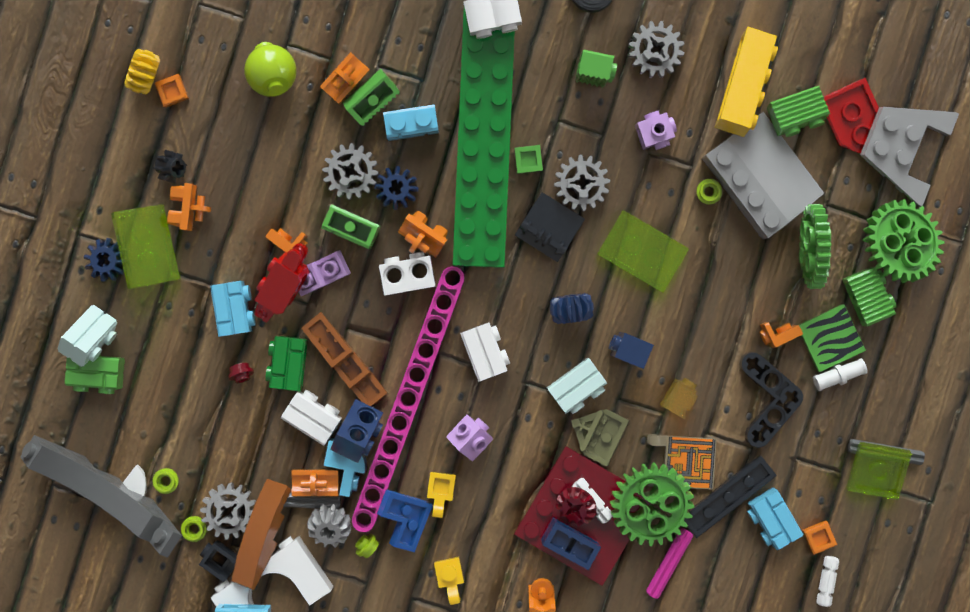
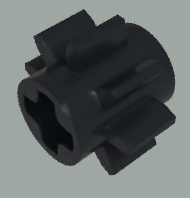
[153,150,187,183]

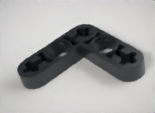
[739,352,803,448]

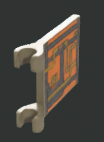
[647,434,717,490]

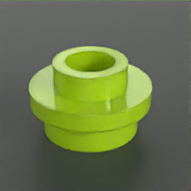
[696,179,722,205]
[153,468,179,494]
[181,516,207,542]
[355,533,379,558]

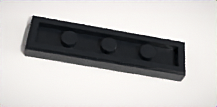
[684,455,777,539]

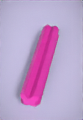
[646,528,693,599]

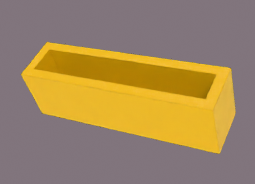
[714,27,778,137]

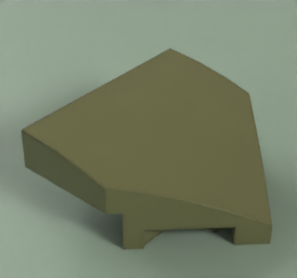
[571,409,630,466]

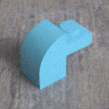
[324,438,367,497]

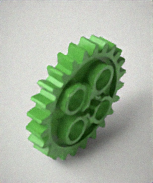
[863,199,944,283]
[799,204,831,289]
[610,462,695,546]

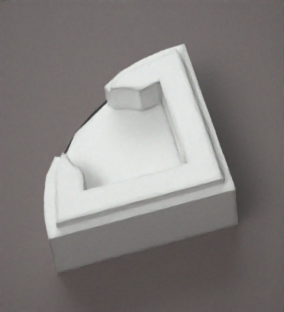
[123,465,147,496]

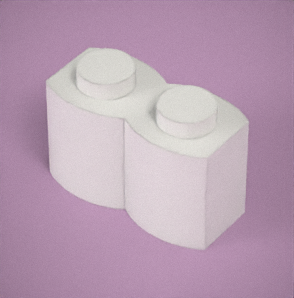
[464,0,522,39]

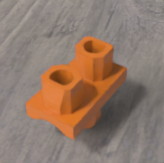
[320,52,370,105]
[167,183,211,231]
[398,211,448,258]
[292,469,339,496]
[528,578,556,612]

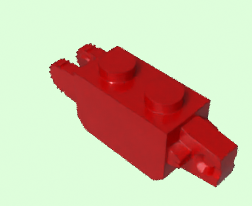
[254,243,309,323]

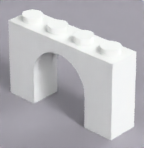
[211,536,333,607]

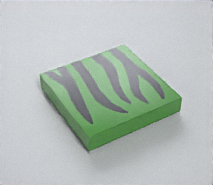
[799,304,866,372]

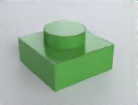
[514,145,543,174]

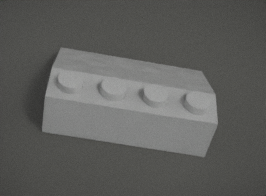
[702,112,824,239]

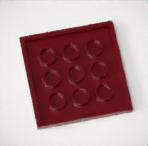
[514,445,651,586]

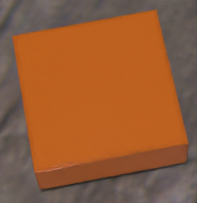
[155,74,189,108]
[802,520,837,555]

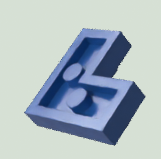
[377,489,433,552]

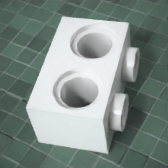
[379,252,436,296]

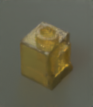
[660,378,698,419]

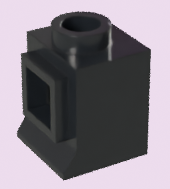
[199,540,238,582]

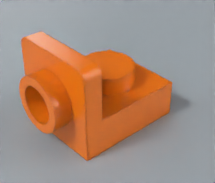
[265,228,308,252]
[759,322,803,348]

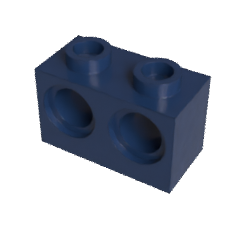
[608,332,654,369]
[330,399,383,463]
[541,517,601,570]

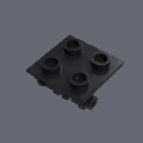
[515,192,585,262]

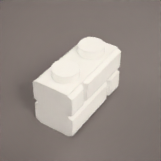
[460,322,510,382]
[281,390,342,446]

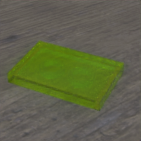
[111,204,180,289]
[597,210,689,293]

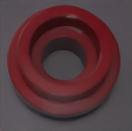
[228,363,254,384]

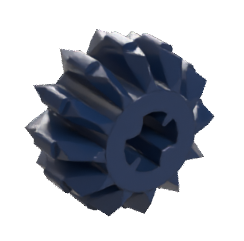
[375,166,419,210]
[84,238,129,282]
[550,293,594,324]

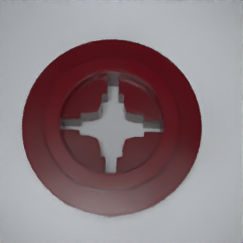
[556,487,597,527]

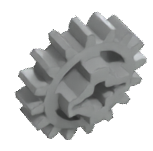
[628,21,685,78]
[322,143,379,200]
[554,155,610,211]
[200,482,256,540]

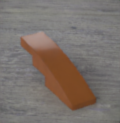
[301,312,389,407]
[231,479,292,590]

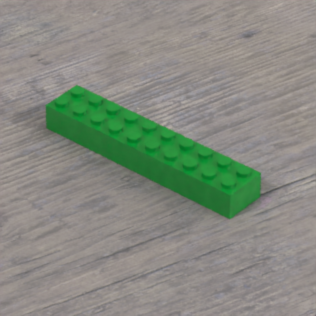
[453,7,515,268]

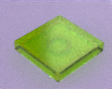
[847,442,912,499]

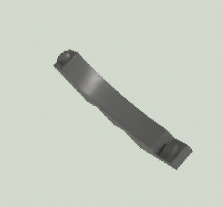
[20,435,182,558]

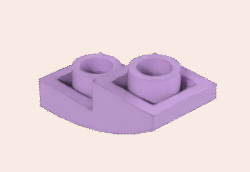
[299,250,351,296]

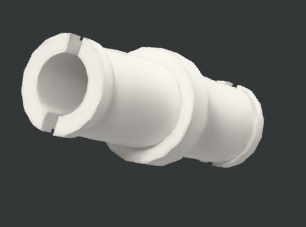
[813,358,867,391]

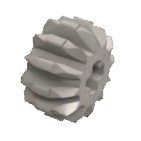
[307,504,352,548]

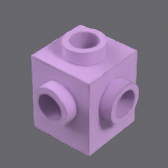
[635,111,677,150]
[446,415,493,461]

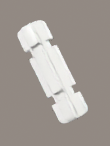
[572,478,613,524]
[816,556,839,607]

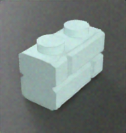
[57,305,117,367]
[547,358,607,414]

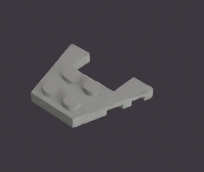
[860,107,959,207]

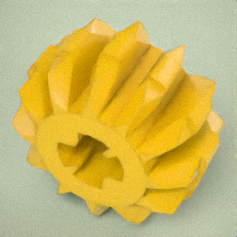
[124,49,160,94]

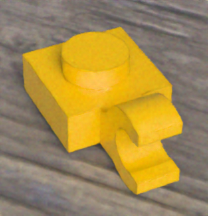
[427,472,456,518]
[434,557,464,605]

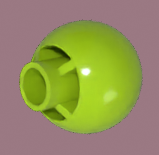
[244,42,297,97]

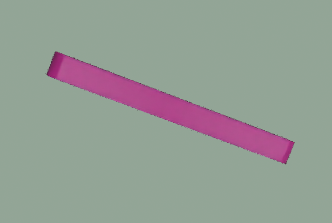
[352,266,464,532]

